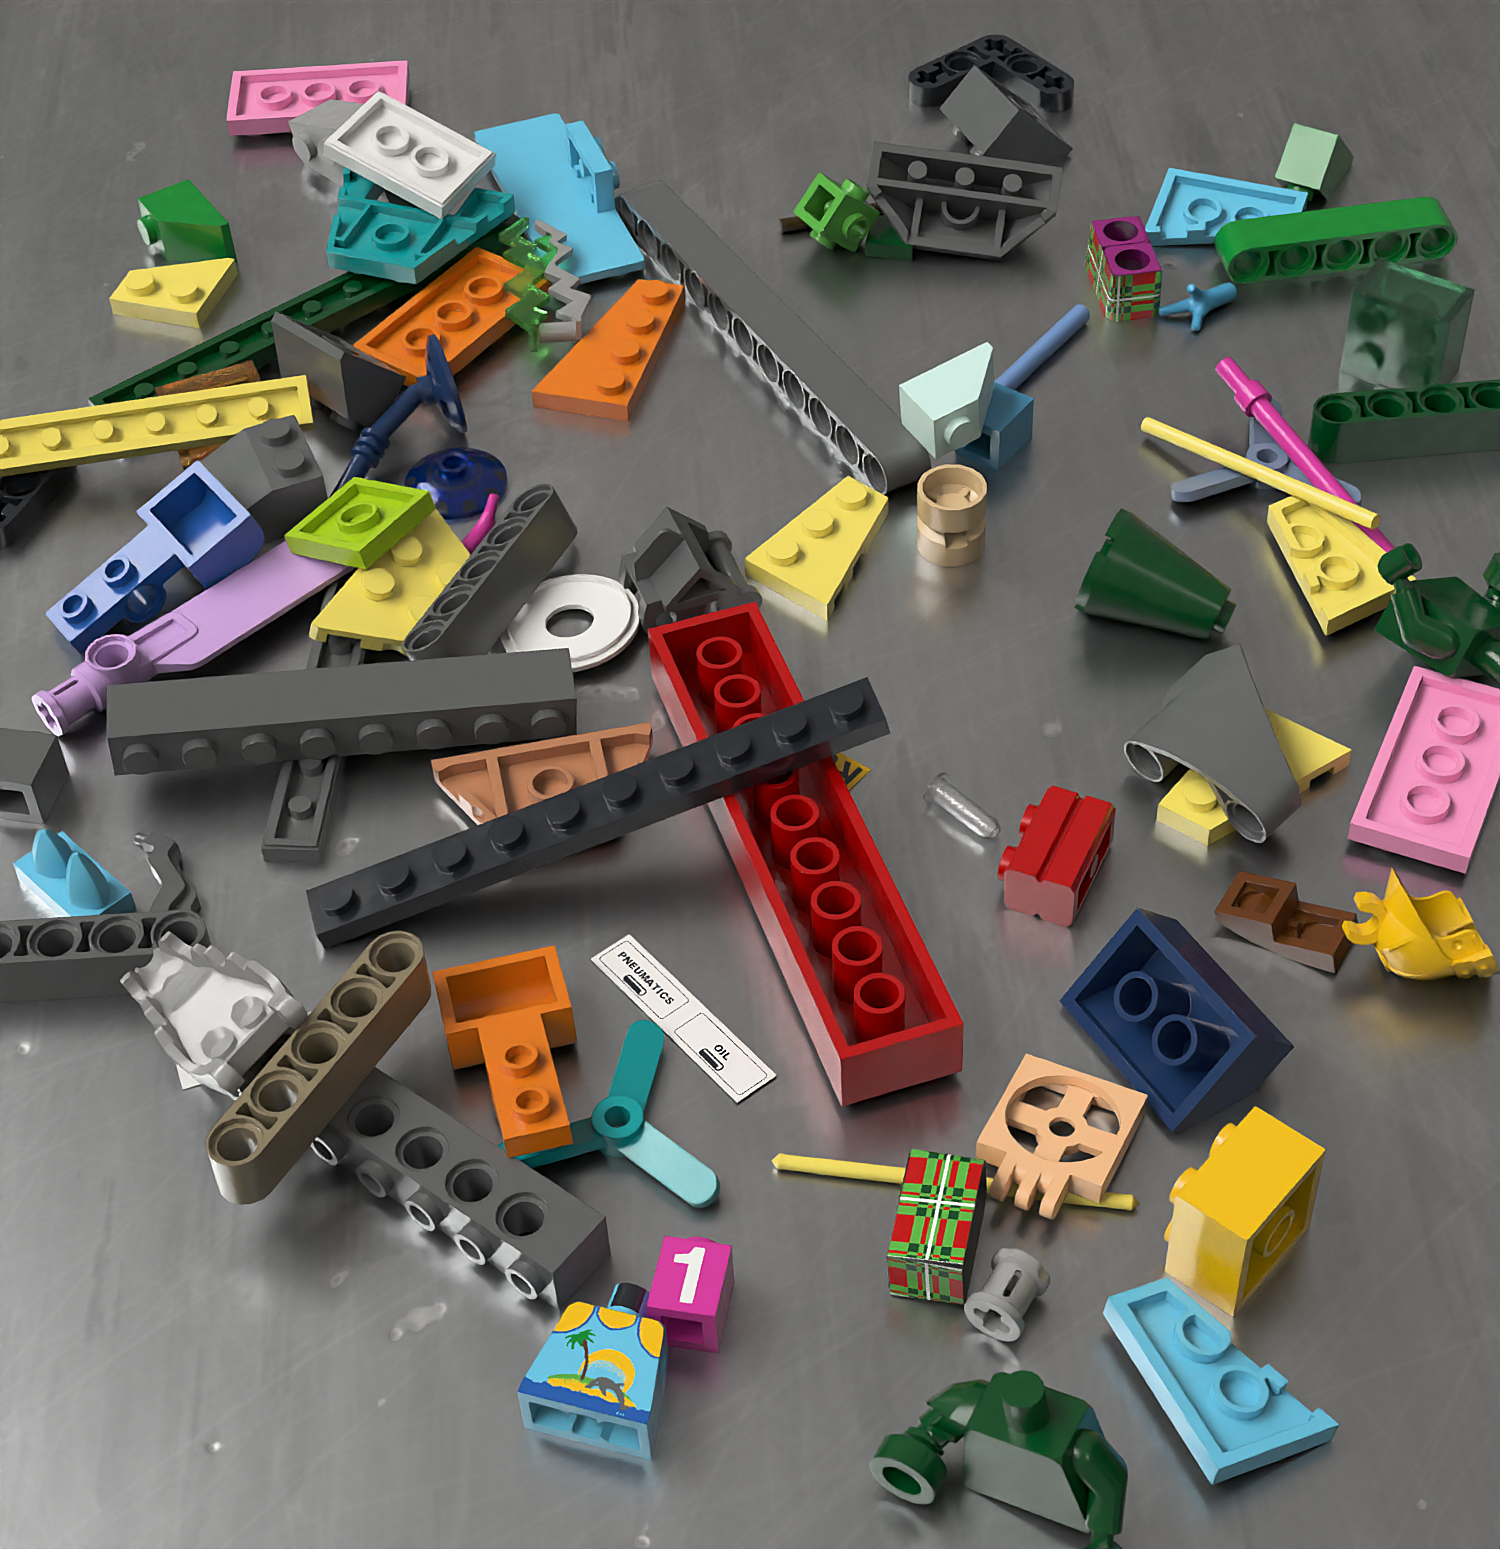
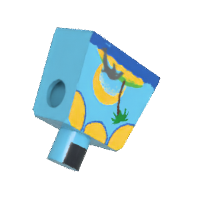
[517,1283,669,1460]

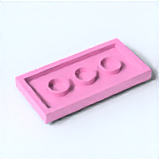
[226,60,410,137]
[1347,666,1500,874]

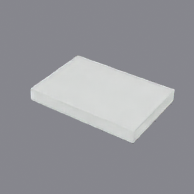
[323,91,496,220]

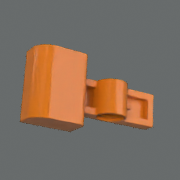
[432,945,577,1158]

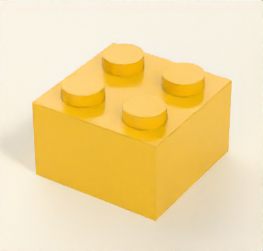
[1164,1106,1326,1317]

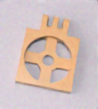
[976,1053,1148,1220]

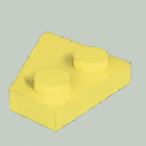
[109,258,238,329]

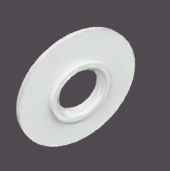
[500,574,640,672]

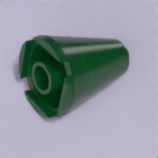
[1074,508,1237,640]

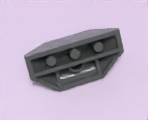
[867,141,1063,261]

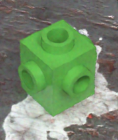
[793,172,881,253]

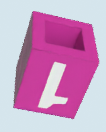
[646,1235,735,1354]

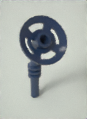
[330,334,467,497]

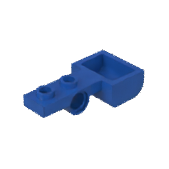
[45,460,264,654]

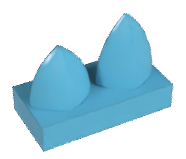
[13,829,136,917]

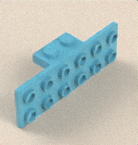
[474,113,645,287]

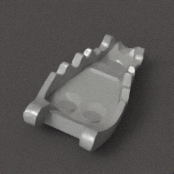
[120,931,308,1095]

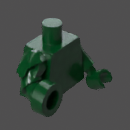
[1374,543,1500,684]
[869,1370,1128,1549]

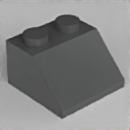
[940,65,1073,164]
[271,311,406,431]

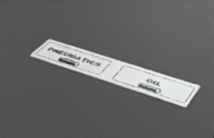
[591,934,777,1103]

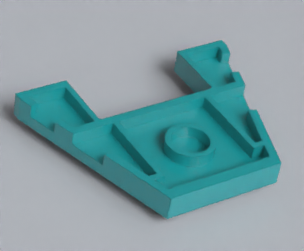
[326,167,516,284]

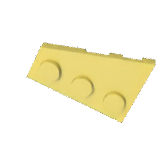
[744,476,889,621]
[1267,496,1416,636]

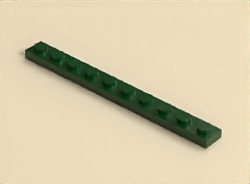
[88,213,524,407]

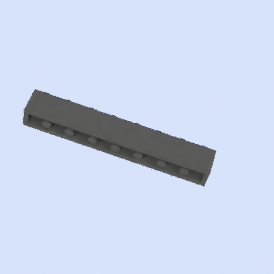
[107,648,577,776]

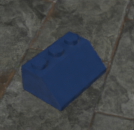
[1059,907,1294,1133]

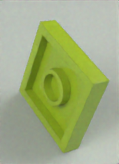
[284,477,436,569]

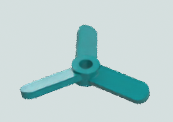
[497,1020,720,1208]

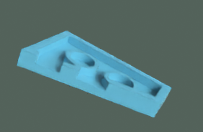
[1145,168,1308,246]
[1103,1277,1339,1485]

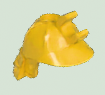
[1342,867,1500,980]

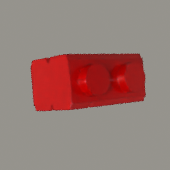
[997,785,1116,927]

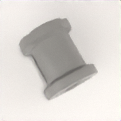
[964,1248,1050,1342]

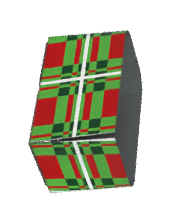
[886,1149,987,1305]

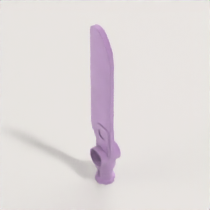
[32,540,356,737]

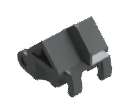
[619,507,762,634]

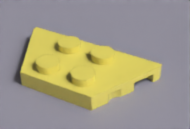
[309,509,470,655]

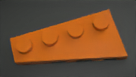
[531,279,686,421]

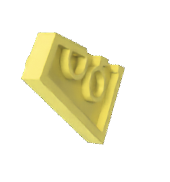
[1157,708,1352,846]

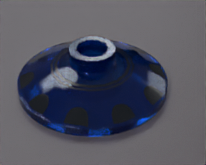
[404,447,508,520]

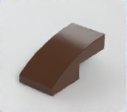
[1214,871,1358,973]

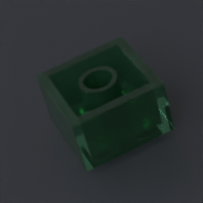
[1340,258,1475,389]

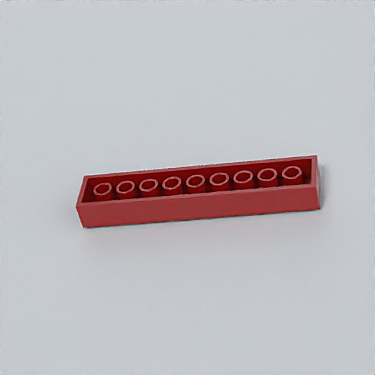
[648,601,964,1107]

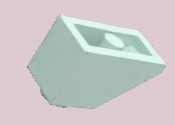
[899,342,994,459]

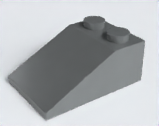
[200,414,328,544]

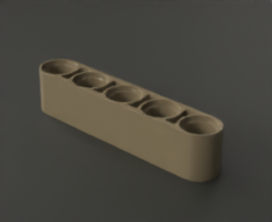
[205,931,431,1205]

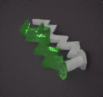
[498,217,591,352]

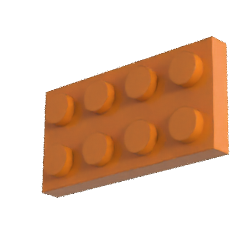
[353,247,552,387]

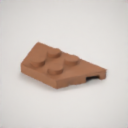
[431,722,653,825]

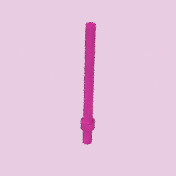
[1215,357,1395,553]

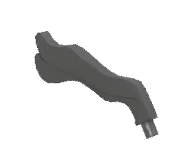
[134,832,200,913]

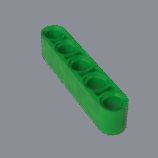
[1214,197,1458,284]

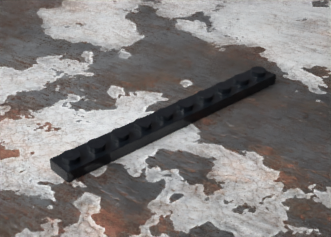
[306,677,890,949]

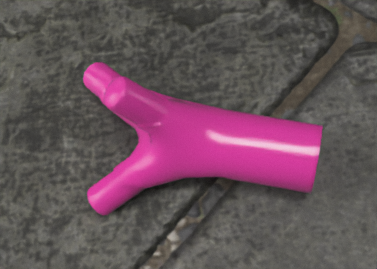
[461,494,499,555]

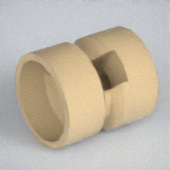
[917,464,987,567]

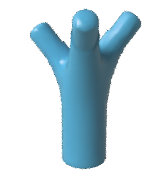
[1159,282,1237,332]

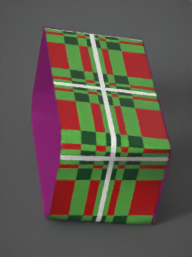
[1085,216,1163,322]

